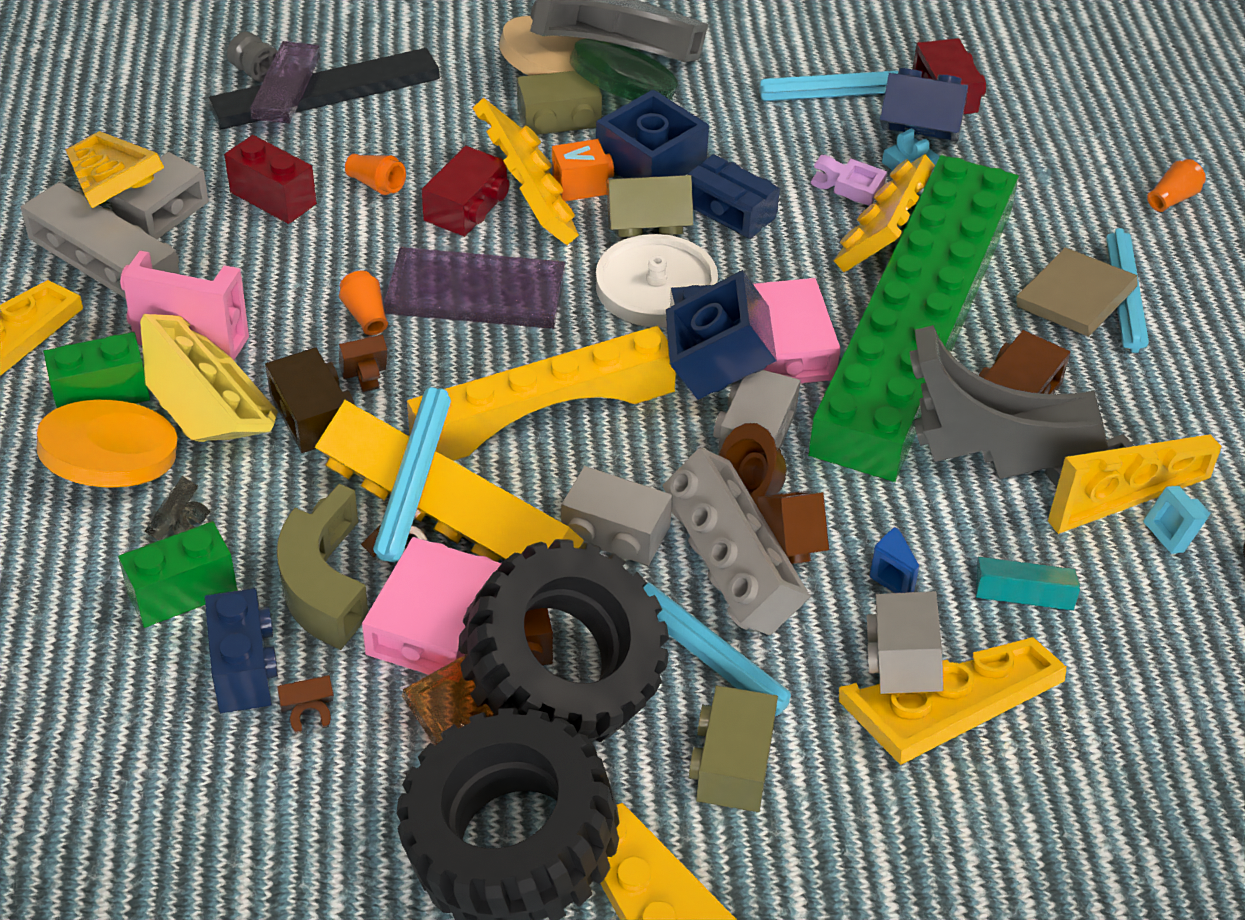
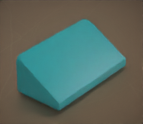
[976,556,1080,611]

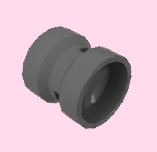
[227,31,281,82]

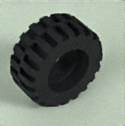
[458,539,669,743]
[396,708,620,920]

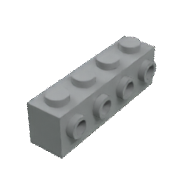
[20,182,180,298]
[662,447,811,635]

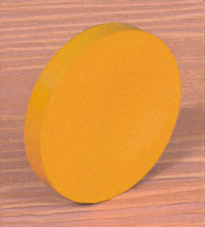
[36,400,177,487]

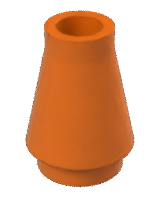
[345,154,406,195]
[1147,159,1206,212]
[339,270,388,335]

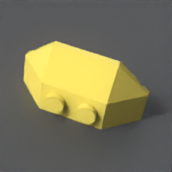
[140,314,278,442]

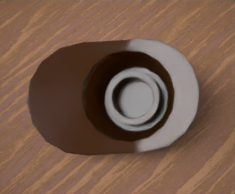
[719,423,787,509]

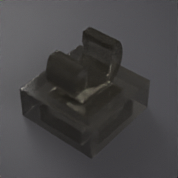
[144,476,210,540]

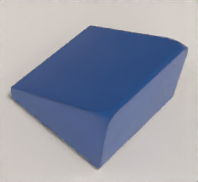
[869,527,919,593]

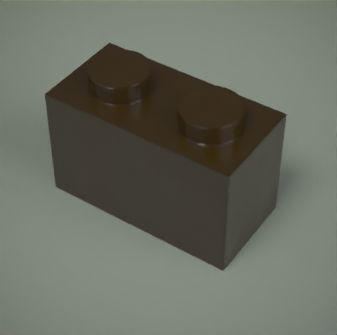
[265,347,355,453]

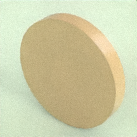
[499,16,607,83]

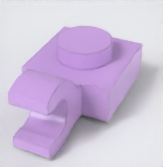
[811,155,887,206]

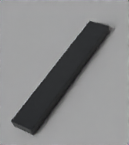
[208,47,440,130]

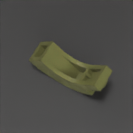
[277,484,368,650]

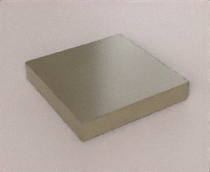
[1016,247,1138,337]

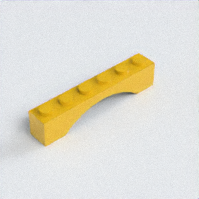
[407,325,676,461]

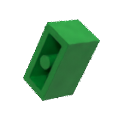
[43,332,150,408]
[118,521,238,628]

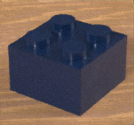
[880,68,968,142]
[596,89,709,179]
[666,270,777,400]

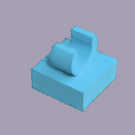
[882,128,939,171]
[1143,486,1211,554]

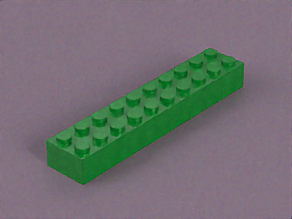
[808,155,1019,482]

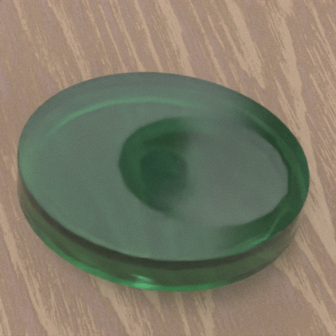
[570,39,678,101]

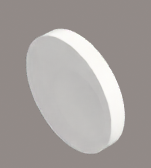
[596,234,718,327]

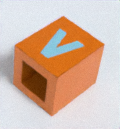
[552,139,614,201]

